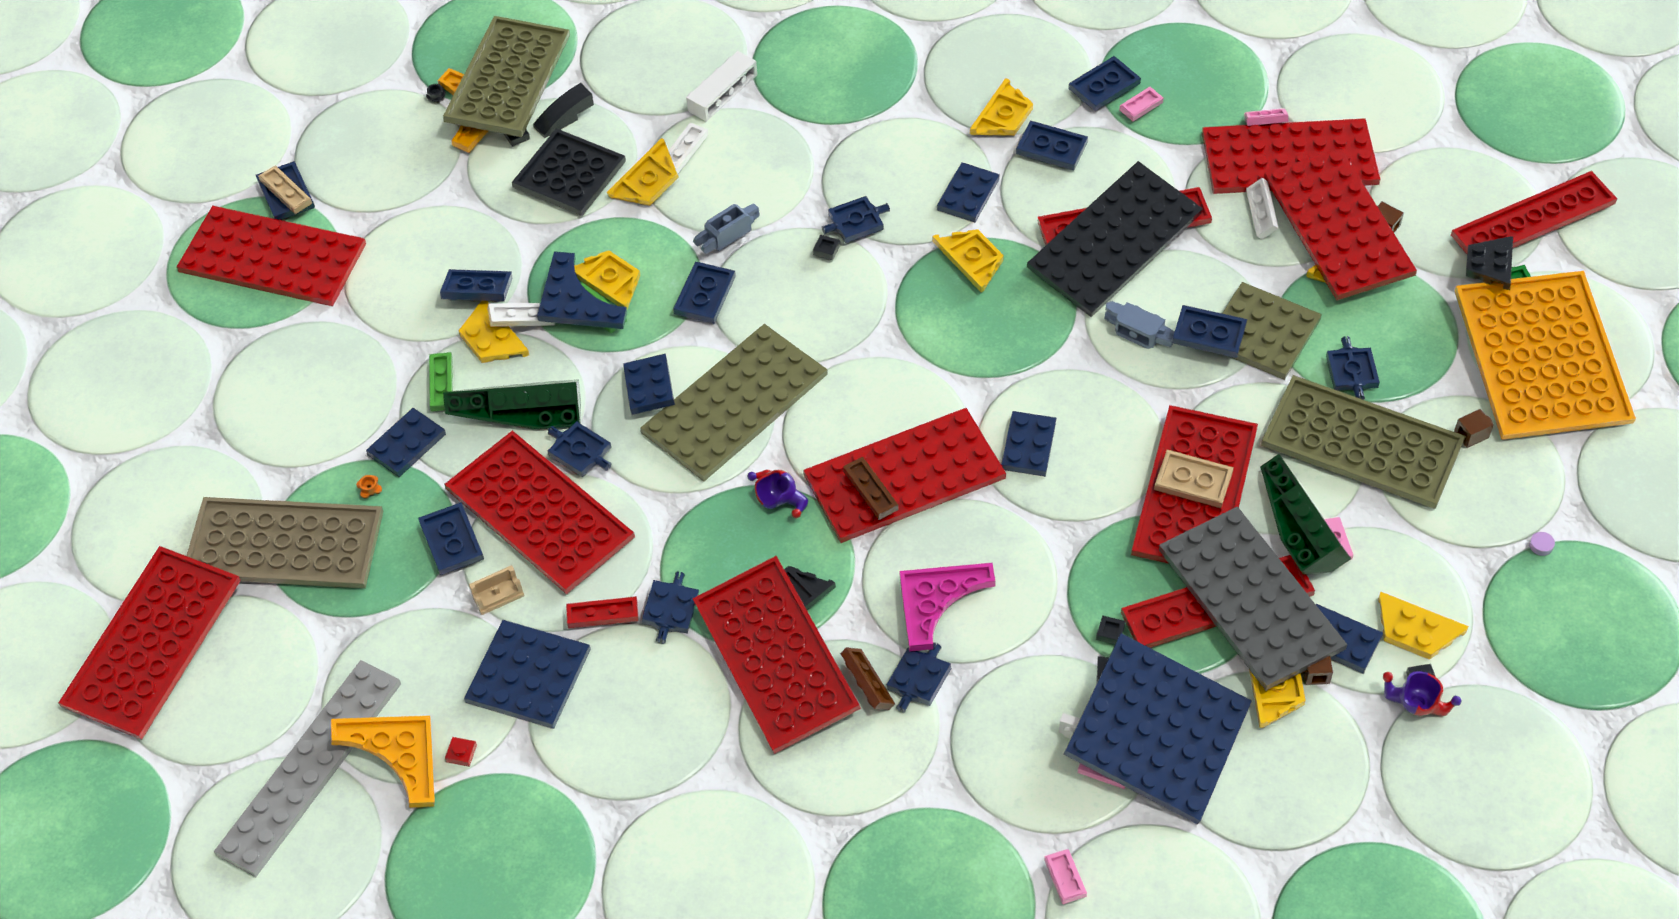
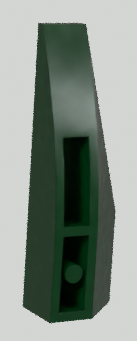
[443,379,581,429]
[1260,454,1351,574]

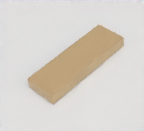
[258,165,312,214]

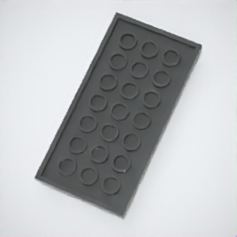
[1159,506,1347,691]

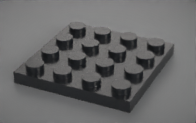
[512,128,626,216]

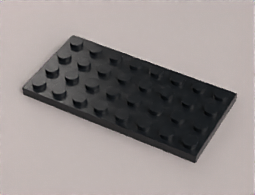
[1027,161,1203,317]

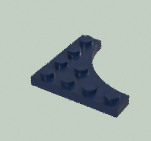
[537,251,627,329]

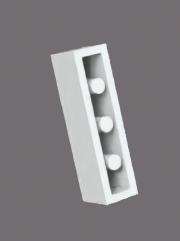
[686,51,757,122]

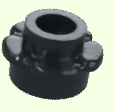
[426,84,446,102]

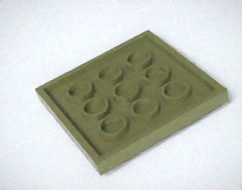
[1222,282,1322,380]

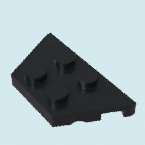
[1466,236,1513,290]
[784,566,836,610]

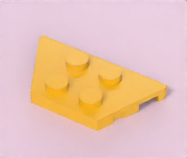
[970,78,1033,136]
[607,138,679,206]
[932,229,1004,292]
[575,250,640,309]
[458,300,529,363]
[1378,592,1469,660]
[1249,670,1306,728]

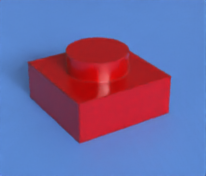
[445,737,477,767]

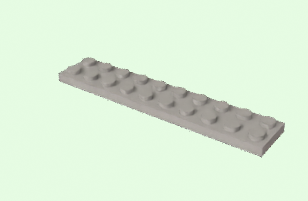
[214,660,401,877]

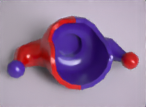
[747,469,808,519]
[1383,671,1462,716]

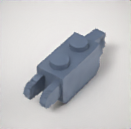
[693,203,760,254]
[1104,301,1175,349]

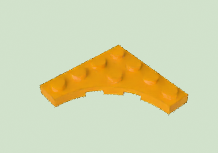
[437,68,488,153]
[331,716,435,808]

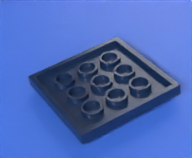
[464,620,591,729]

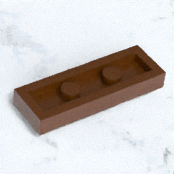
[843,457,898,520]
[840,647,895,710]

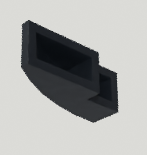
[533,83,594,139]

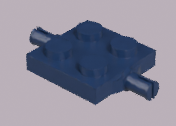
[821,196,890,244]
[1326,336,1380,400]
[547,421,612,477]
[642,571,699,644]
[886,642,952,713]

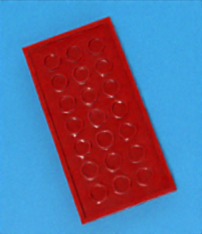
[1202,118,1381,194]
[1264,149,1417,301]
[176,205,366,307]
[1131,405,1258,564]
[803,408,1006,543]
[444,430,635,594]
[58,546,241,740]
[692,556,861,754]

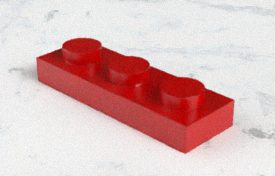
[566,596,639,629]

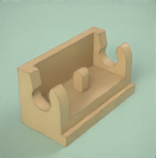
[469,565,525,615]

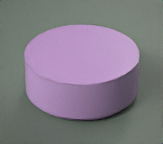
[1529,532,1555,556]

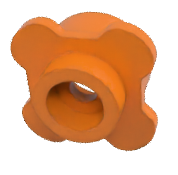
[356,475,382,498]

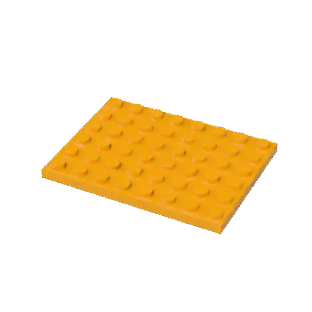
[1454,271,1636,440]

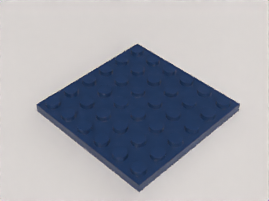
[1063,633,1252,824]

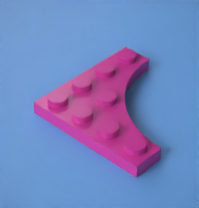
[899,562,996,652]

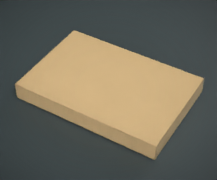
[1154,450,1234,508]

